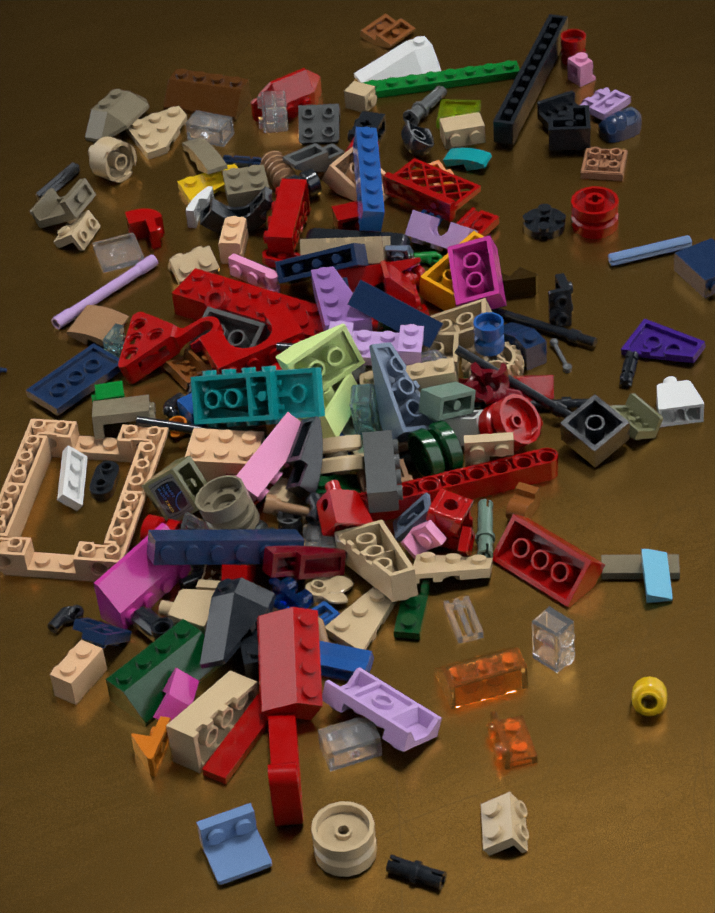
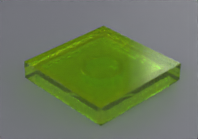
[436,99,481,128]

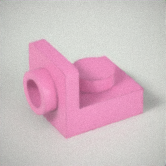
[401,520,447,559]

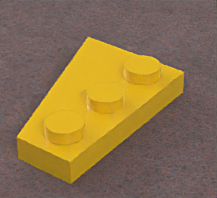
[177,164,238,203]

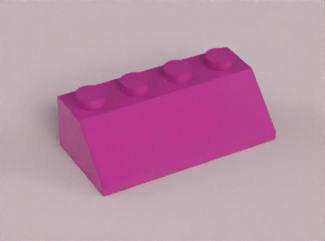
[94,523,191,629]

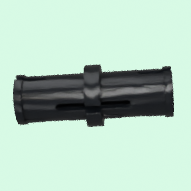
[386,854,447,890]

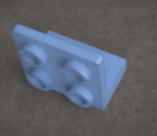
[197,803,272,885]

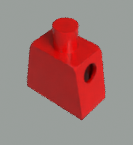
[316,480,373,537]

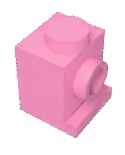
[568,52,596,87]

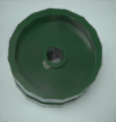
[407,420,464,477]

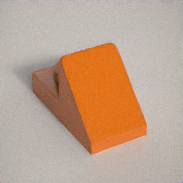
[131,716,171,777]

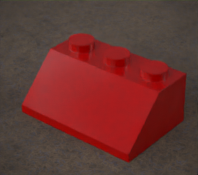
[380,260,421,310]

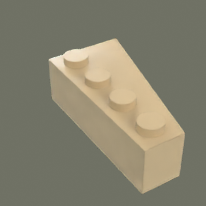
[334,520,418,602]

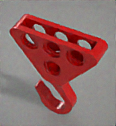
[118,311,224,384]

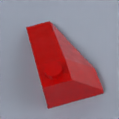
[337,257,421,293]

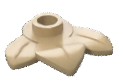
[305,576,354,604]

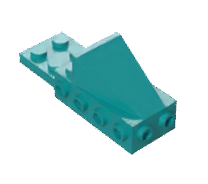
[190,366,325,428]

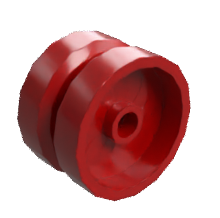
[571,186,619,239]
[478,394,541,452]

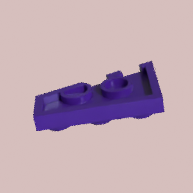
[621,319,705,363]

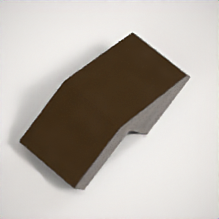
[501,267,539,298]

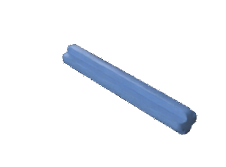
[608,235,692,266]

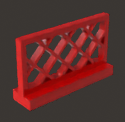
[383,158,481,222]

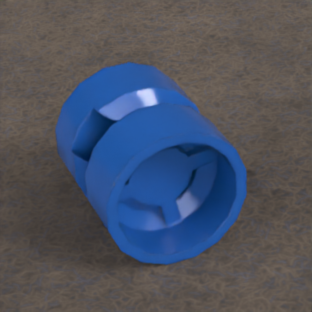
[473,312,505,356]

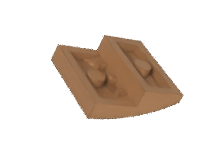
[66,305,129,349]

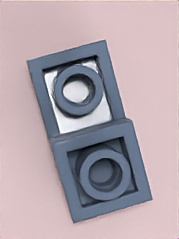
[385,245,413,261]

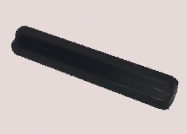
[36,162,80,201]

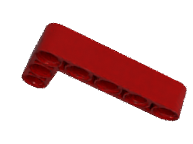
[267,713,304,827]

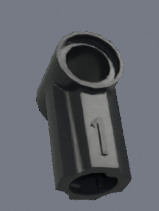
[131,606,174,642]

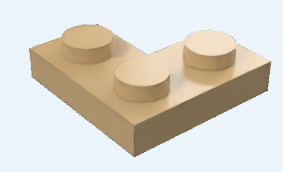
[464,432,514,467]

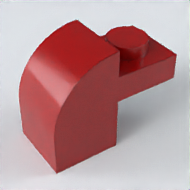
[125,208,165,249]

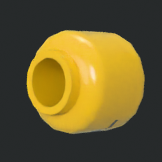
[631,676,667,717]

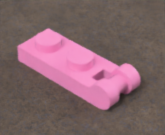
[228,253,280,293]

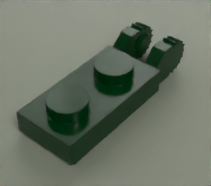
[394,580,430,640]

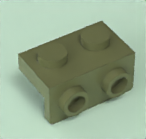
[610,393,663,440]

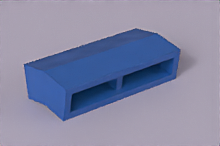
[320,641,374,681]

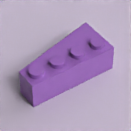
[311,267,372,331]

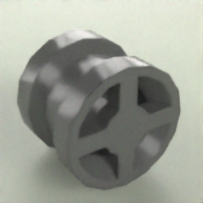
[277,511,303,534]

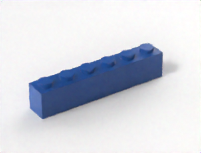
[353,127,385,232]

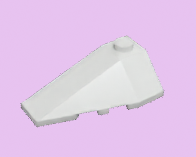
[354,36,441,83]

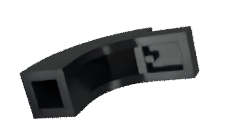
[200,186,273,234]

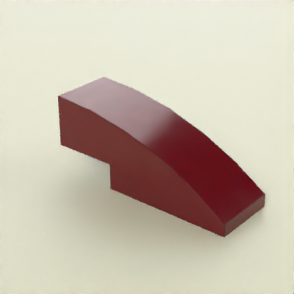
[262,546,347,579]

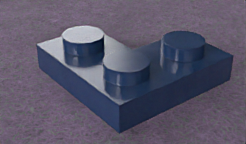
[73,617,132,648]

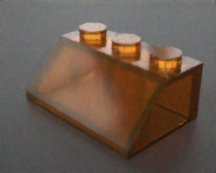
[434,647,528,709]

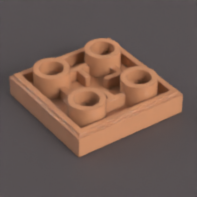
[581,147,628,181]

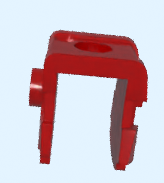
[426,488,474,550]

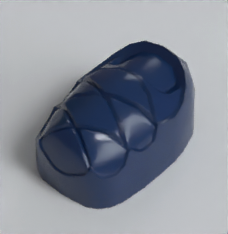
[598,107,642,143]

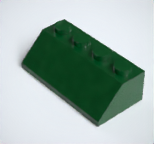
[106,619,223,726]

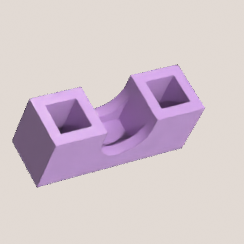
[405,210,478,251]

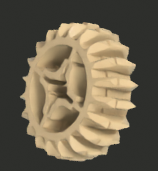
[461,342,524,378]

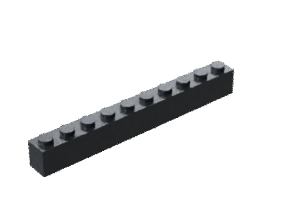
[493,14,568,145]

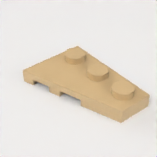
[413,552,493,583]
[325,587,397,650]

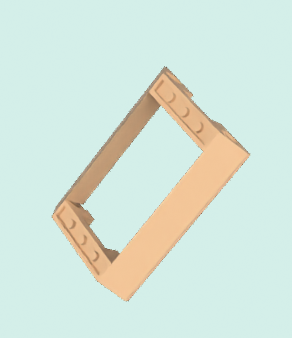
[0,419,169,582]

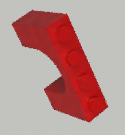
[199,303,306,375]

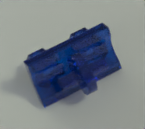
[269,576,314,613]

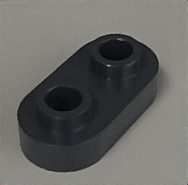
[89,461,120,501]

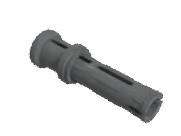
[403,85,447,126]

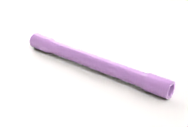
[51,254,158,330]

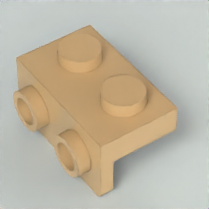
[54,210,100,251]
[168,246,219,285]
[481,792,529,856]

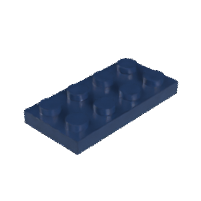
[26,343,121,416]

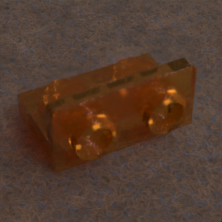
[487,711,538,770]

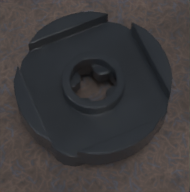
[523,204,566,239]

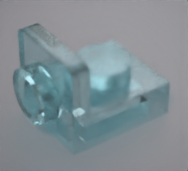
[103,323,128,359]

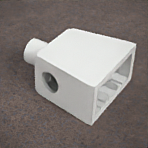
[656,376,704,427]

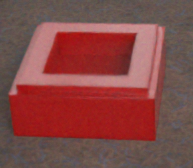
[457,526,476,557]

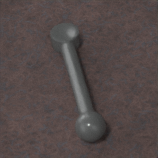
[550,338,572,373]

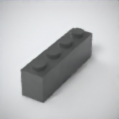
[362,430,403,513]

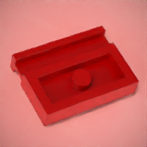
[456,207,499,237]

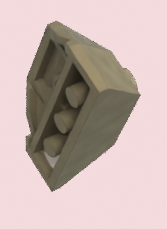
[85,89,150,142]

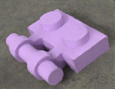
[580,87,631,120]

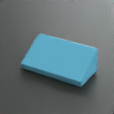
[641,549,673,603]

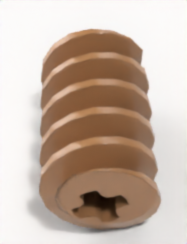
[260,151,296,190]

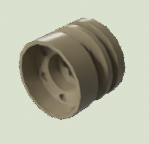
[195,475,260,530]

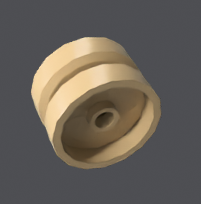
[320,435,365,476]
[311,801,377,877]

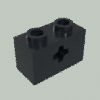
[347,111,387,144]

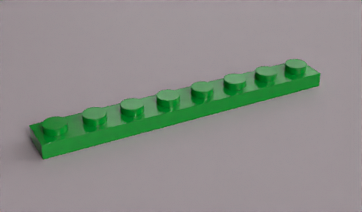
[361,60,520,98]

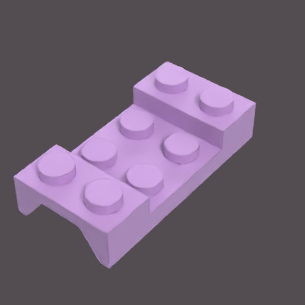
[329,321,424,366]
[322,668,442,752]

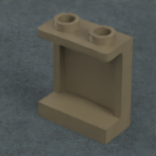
[30,178,96,229]
[92,395,156,439]

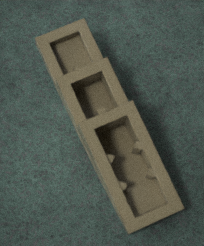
[182,137,228,174]

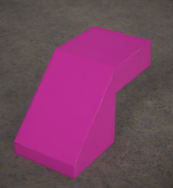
[153,668,199,721]

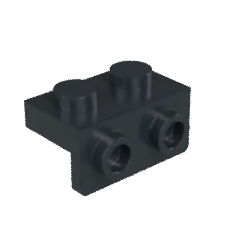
[537,90,577,129]
[548,273,574,327]

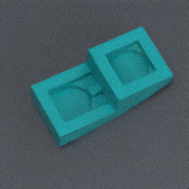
[443,148,492,171]

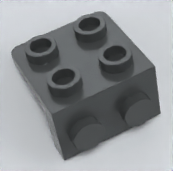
[298,104,341,144]

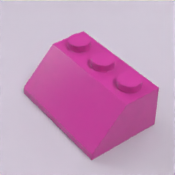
[447,235,507,310]

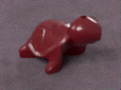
[463,362,526,405]

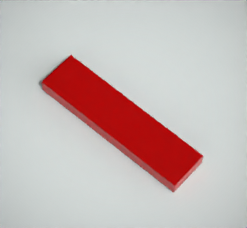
[202,694,270,784]

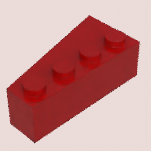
[264,178,311,254]

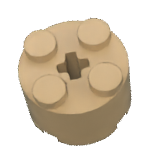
[88,136,137,182]

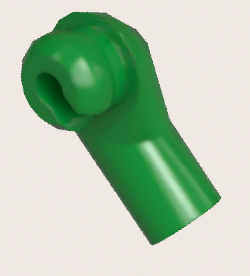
[414,251,443,266]

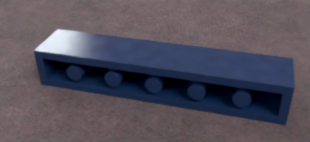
[147,529,304,565]

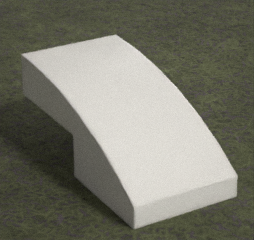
[186,186,214,228]

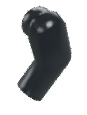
[162,392,184,420]
[305,492,322,525]
[47,605,84,633]

